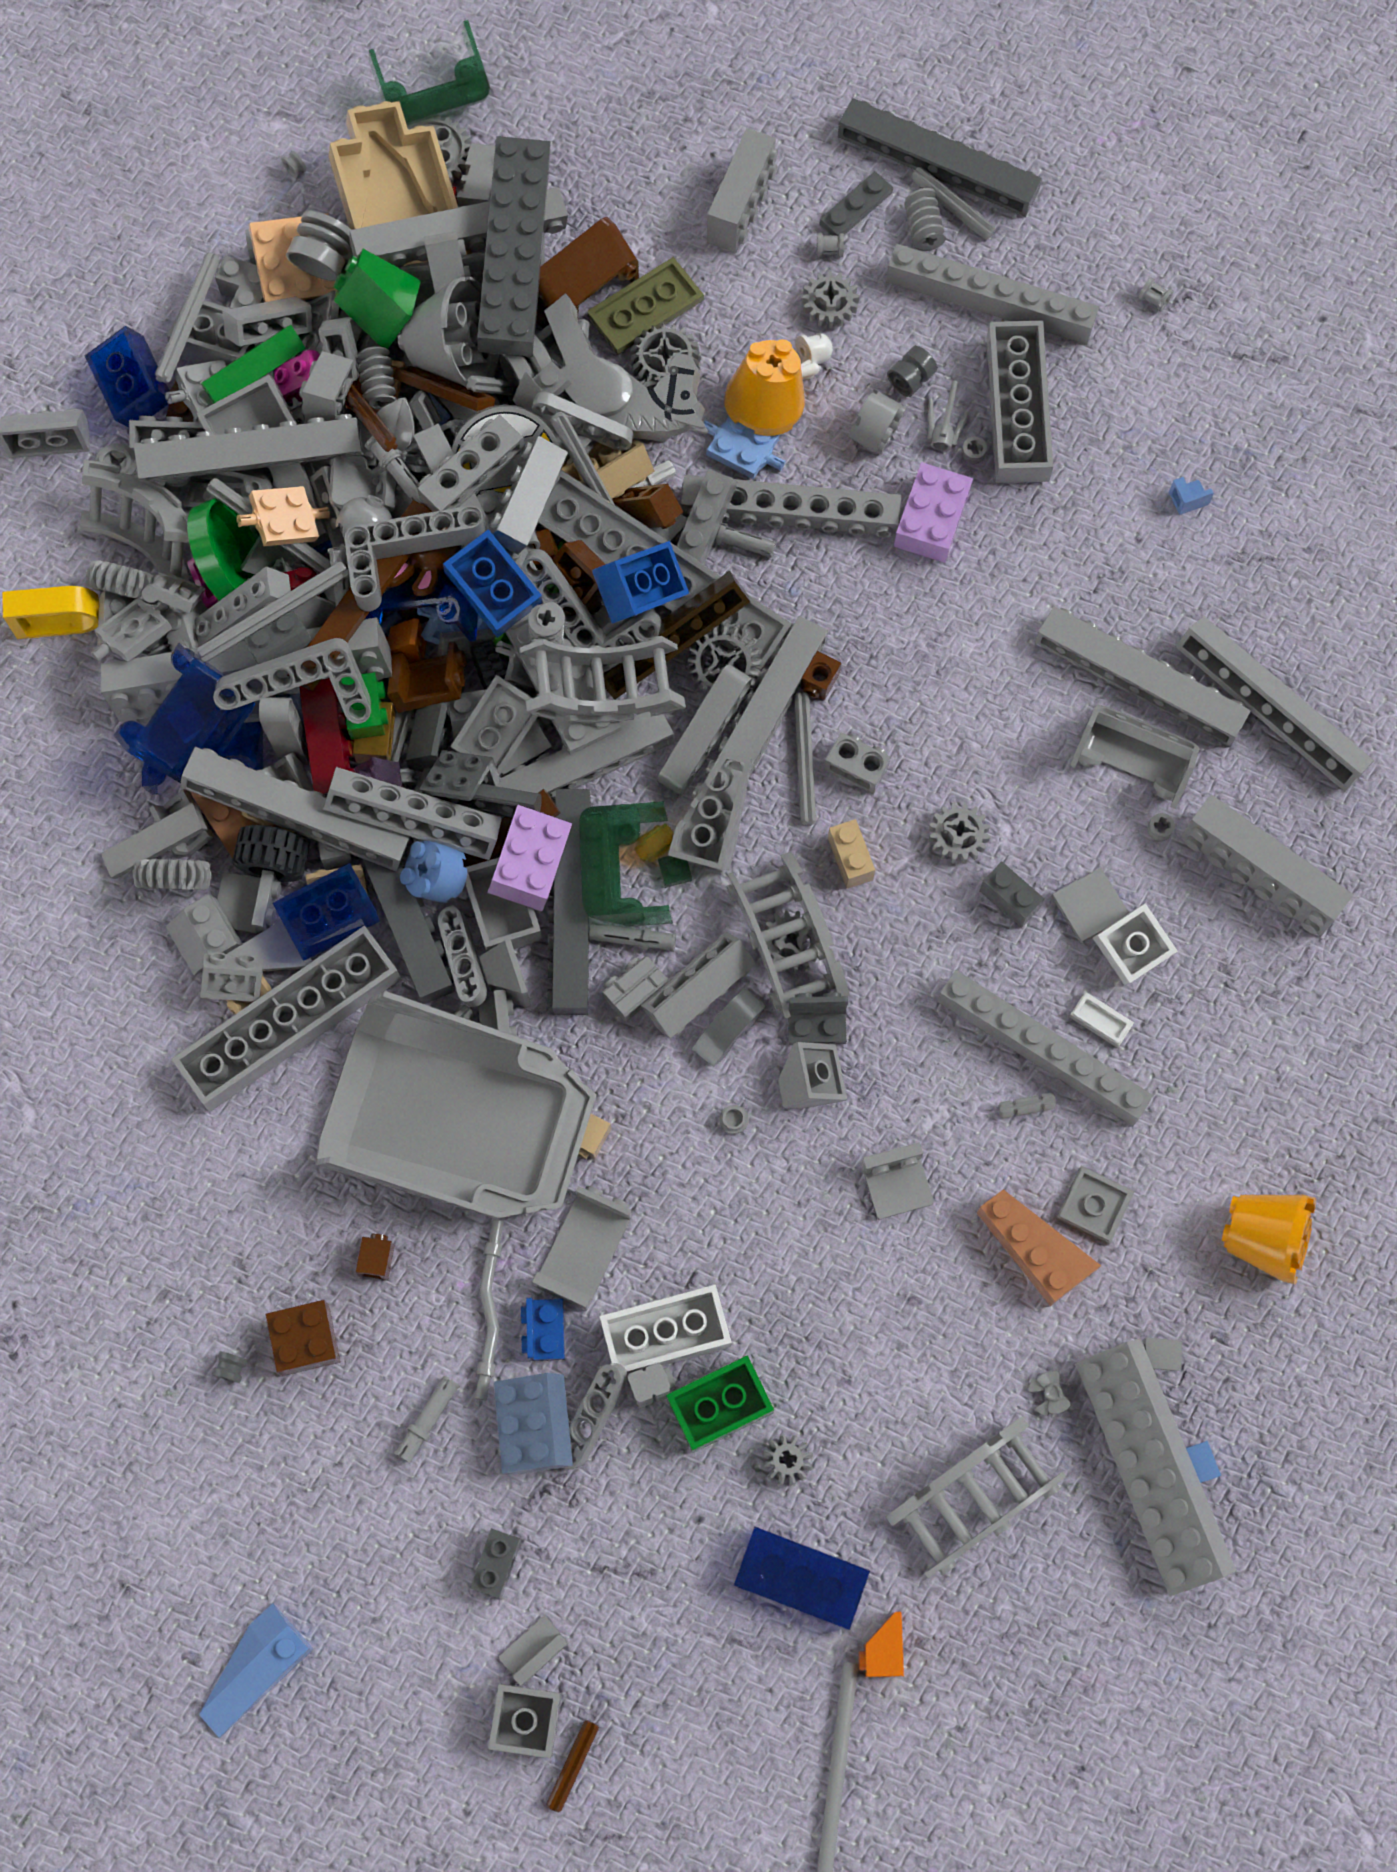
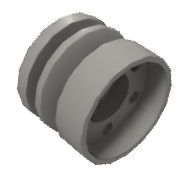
[286,210,351,281]

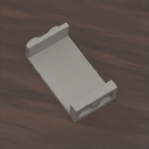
[532,1185,632,1311]

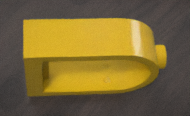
[2,586,99,639]

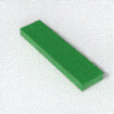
[200,325,306,404]

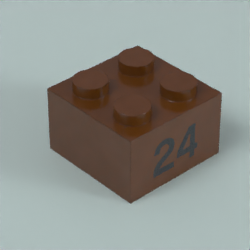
[265,1300,341,1377]

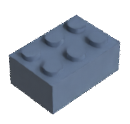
[494,1373,573,1474]

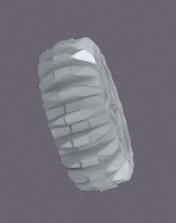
[629,323,701,382]
[86,560,157,604]
[687,623,763,691]
[133,859,212,890]

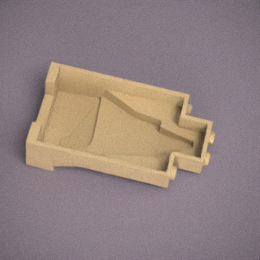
[328,101,472,266]

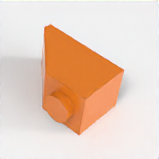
[385,618,427,663]
[858,1612,904,1677]

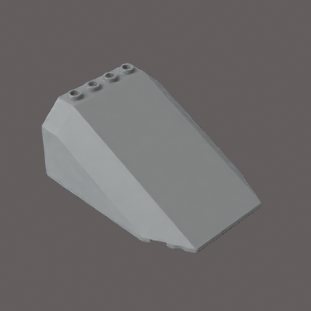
[315,991,596,1218]

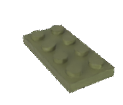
[587,257,704,355]

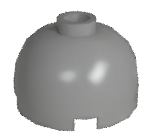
[335,495,392,544]

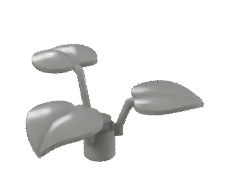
[343,398,414,519]

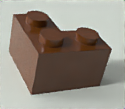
[552,540,606,616]

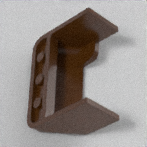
[536,217,639,329]

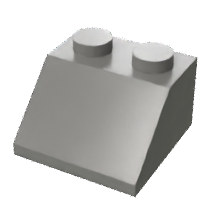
[166,894,243,975]

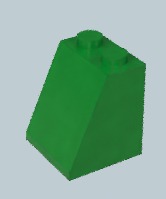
[333,248,421,349]

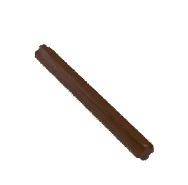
[345,384,398,452]

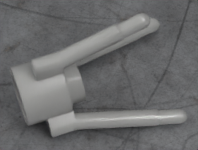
[927,381,969,451]

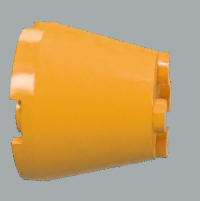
[724,339,805,436]
[1222,1194,1316,1285]

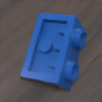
[521,1298,565,1361]

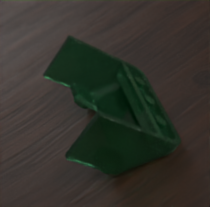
[369,20,490,125]
[579,801,673,927]

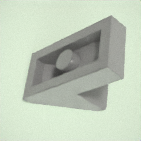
[513,362,572,414]

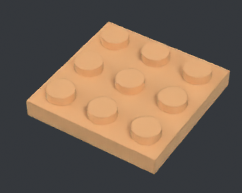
[249,213,337,302]

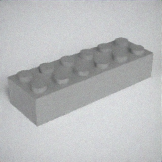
[986,321,1053,483]
[1181,794,1354,937]

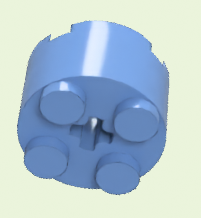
[400,841,467,903]

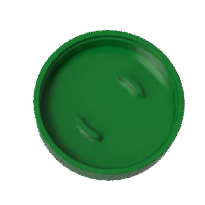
[187,498,256,601]

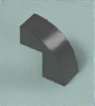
[692,988,766,1067]

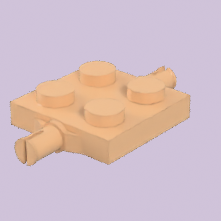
[237,486,330,546]

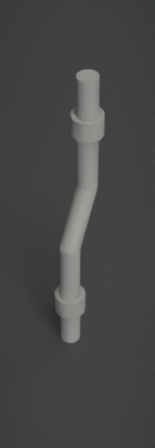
[475,1220,504,1401]

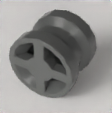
[212,1351,248,1383]

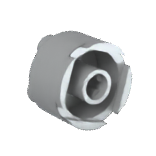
[847,389,906,455]

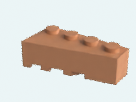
[977,1189,1101,1307]

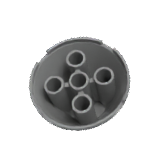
[398,277,499,387]

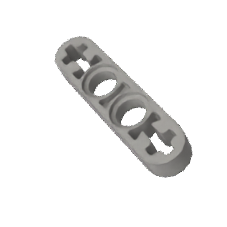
[532,392,634,451]
[438,906,487,1007]
[563,1363,628,1469]

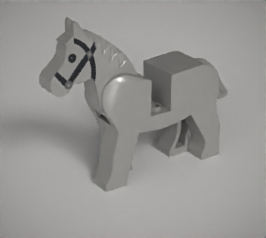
[439,294,708,463]

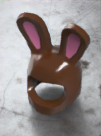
[388,527,459,596]

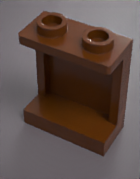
[387,641,467,713]

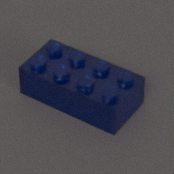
[733,1526,870,1631]

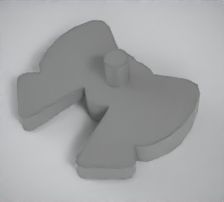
[1028,1371,1072,1416]

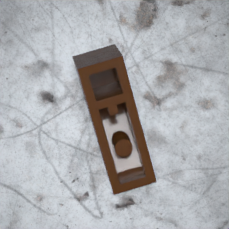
[612,483,683,529]

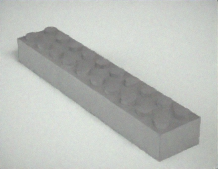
[101,618,392,722]

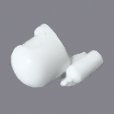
[795,333,833,380]

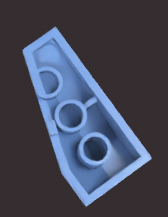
[199,1603,314,1738]

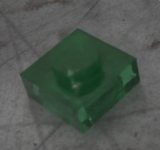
[658,856,692,888]

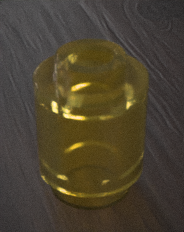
[634,823,674,863]

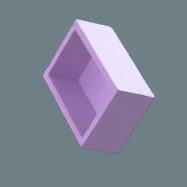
[894,462,973,563]
[487,805,572,911]

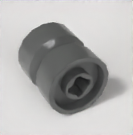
[887,345,938,397]

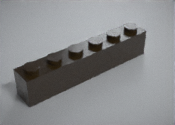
[603,571,750,700]

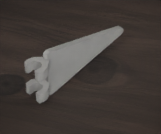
[226,914,328,971]

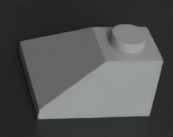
[479,939,531,1008]
[778,1042,847,1109]

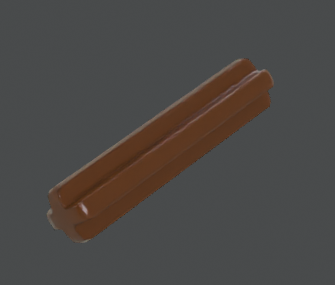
[546,1720,599,1813]

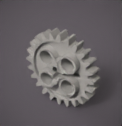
[407,113,471,186]

